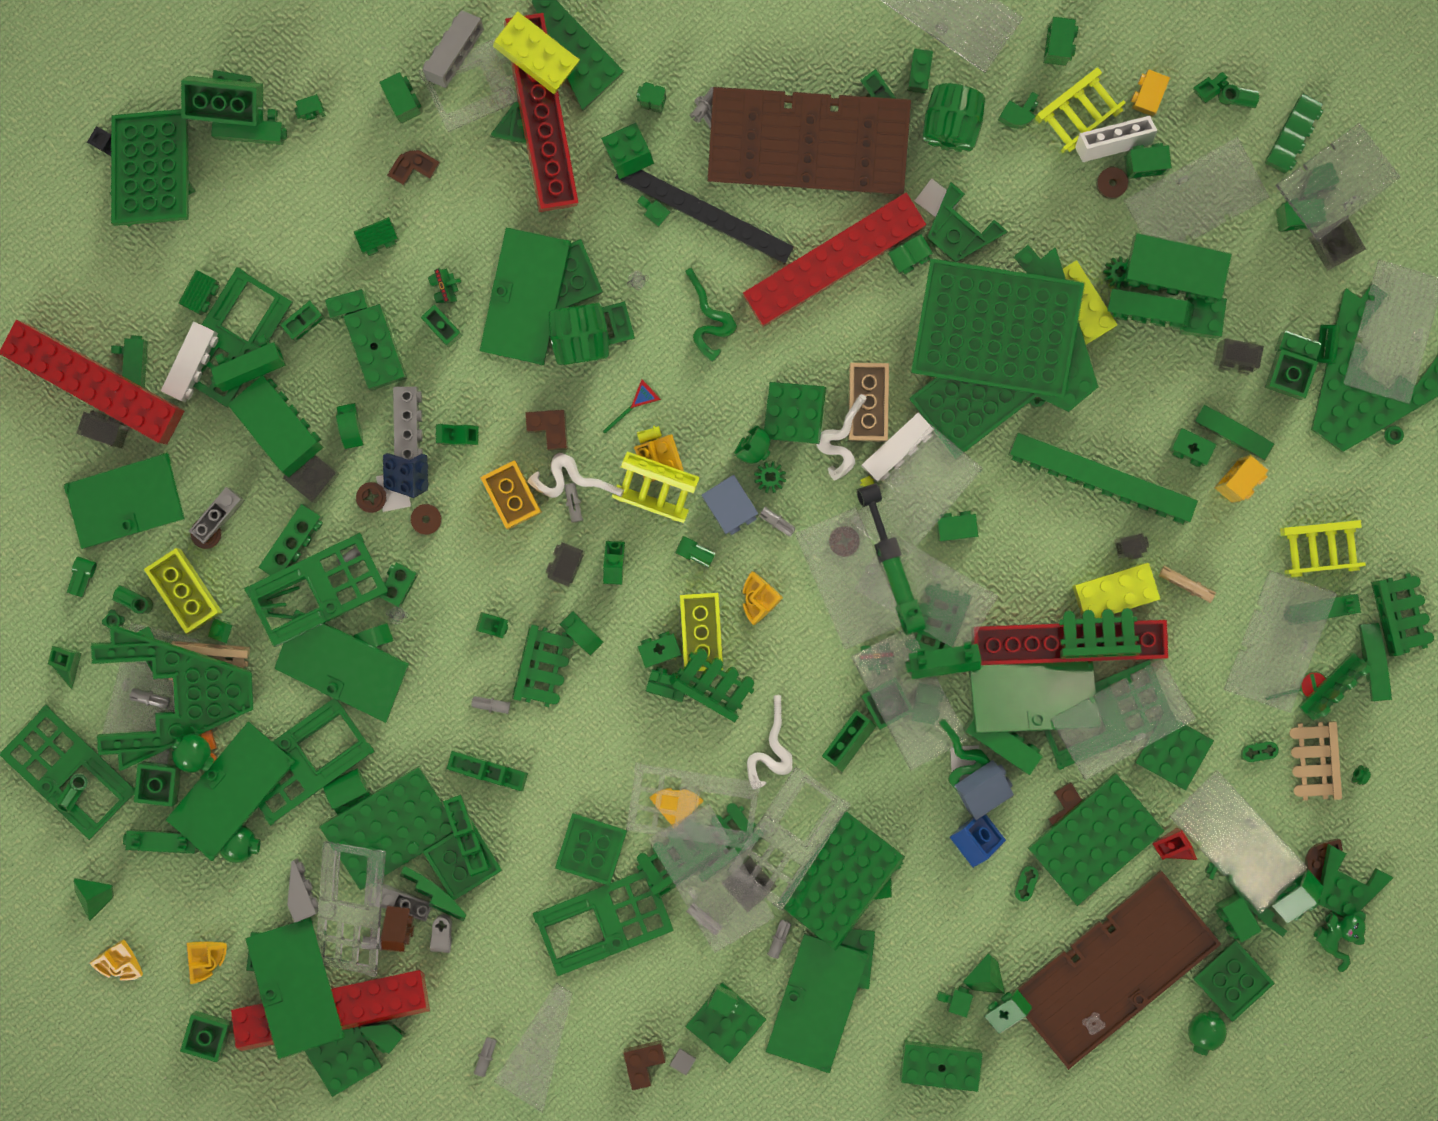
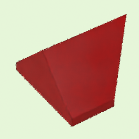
[1152,828,1197,860]

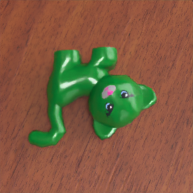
[1314,911,1366,972]

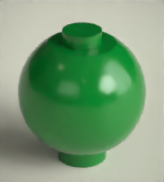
[171,734,215,773]
[220,826,261,863]
[1188,1011,1227,1056]

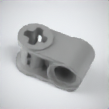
[430,914,452,953]

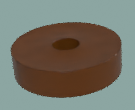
[1097,167,1128,199]
[411,504,442,535]

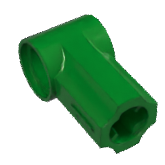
[1218,85,1260,109]
[675,536,716,568]
[67,556,97,597]
[112,585,153,614]
[55,774,88,813]

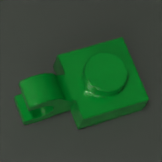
[1193,72,1229,103]
[637,195,671,228]

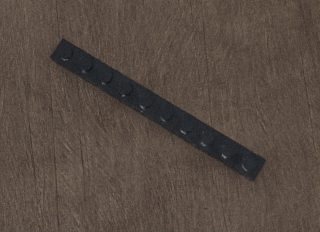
[615,170,794,264]

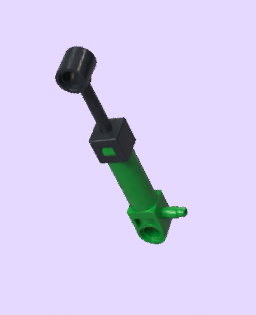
[857,483,926,635]

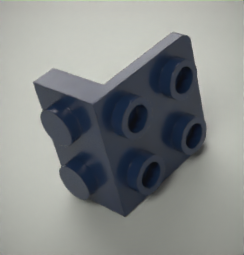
[383,453,429,498]

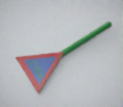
[603,379,661,433]

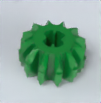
[1103,256,1129,289]
[754,461,786,493]

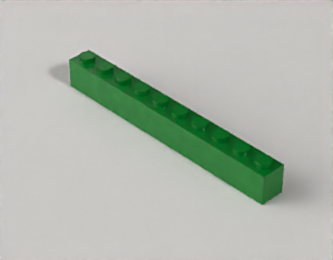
[1008,433,1198,525]

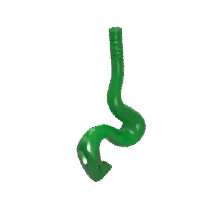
[685,268,737,362]
[939,719,990,791]

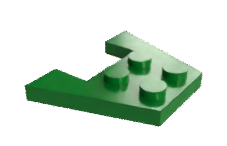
[927,182,1008,262]
[1318,844,1394,917]

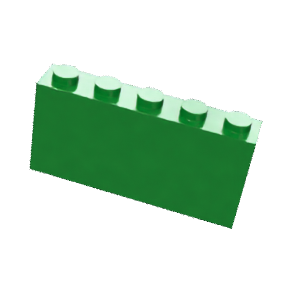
[1124,233,1232,304]
[227,375,324,478]

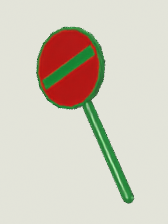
[1265,671,1326,700]

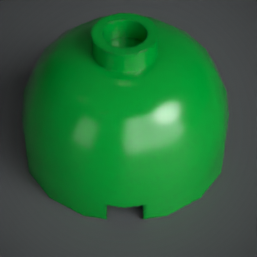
[734,425,771,464]

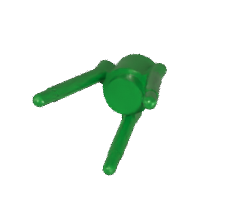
[256,586,300,619]

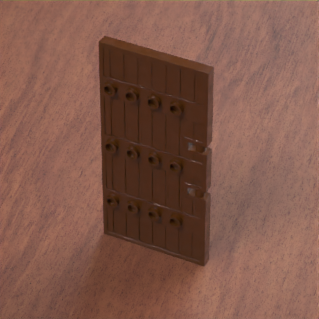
[707,87,911,194]
[1011,870,1221,1070]

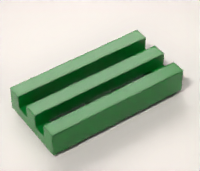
[1316,325,1341,364]

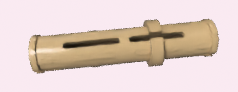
[1159,565,1216,603]

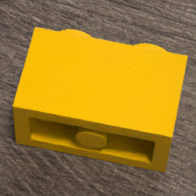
[1131,69,1170,117]

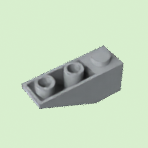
[189,487,245,544]
[287,858,320,923]
[368,881,432,921]

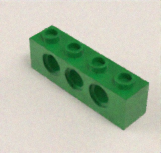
[258,504,323,575]

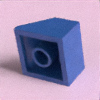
[950,814,1006,867]

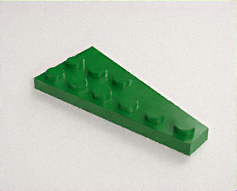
[532,0,624,111]

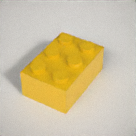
[1214,455,1268,502]
[480,460,542,530]

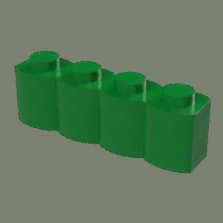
[1265,93,1324,174]

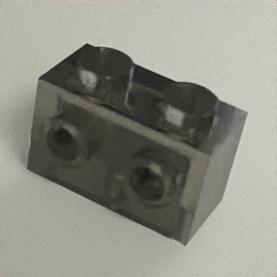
[1114,533,1149,560]

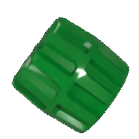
[923,83,985,152]
[549,303,610,365]

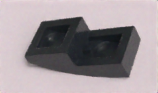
[87,126,111,156]

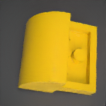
[634,435,684,482]

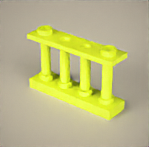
[1035,67,1126,153]
[611,451,700,523]
[1280,520,1366,577]

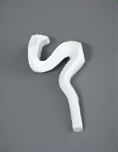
[816,394,866,481]
[527,452,624,498]
[747,695,792,789]

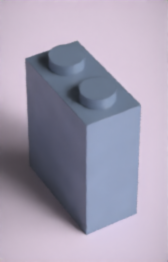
[701,475,758,535]
[954,760,1014,820]

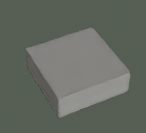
[670,1048,696,1075]

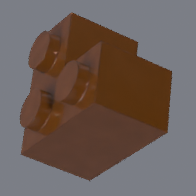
[525,410,568,451]
[380,906,414,952]
[623,1040,666,1091]

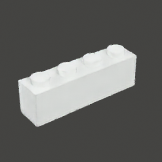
[1075,116,1157,162]
[161,322,219,402]
[861,413,934,483]

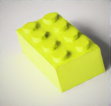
[493,11,579,94]
[1063,260,1118,345]
[144,548,223,634]
[1072,563,1160,618]
[680,593,723,671]

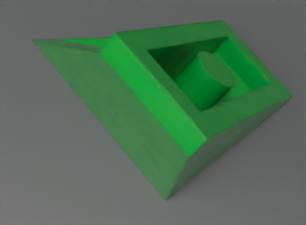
[48,646,82,689]
[73,878,114,921]
[963,953,1005,994]

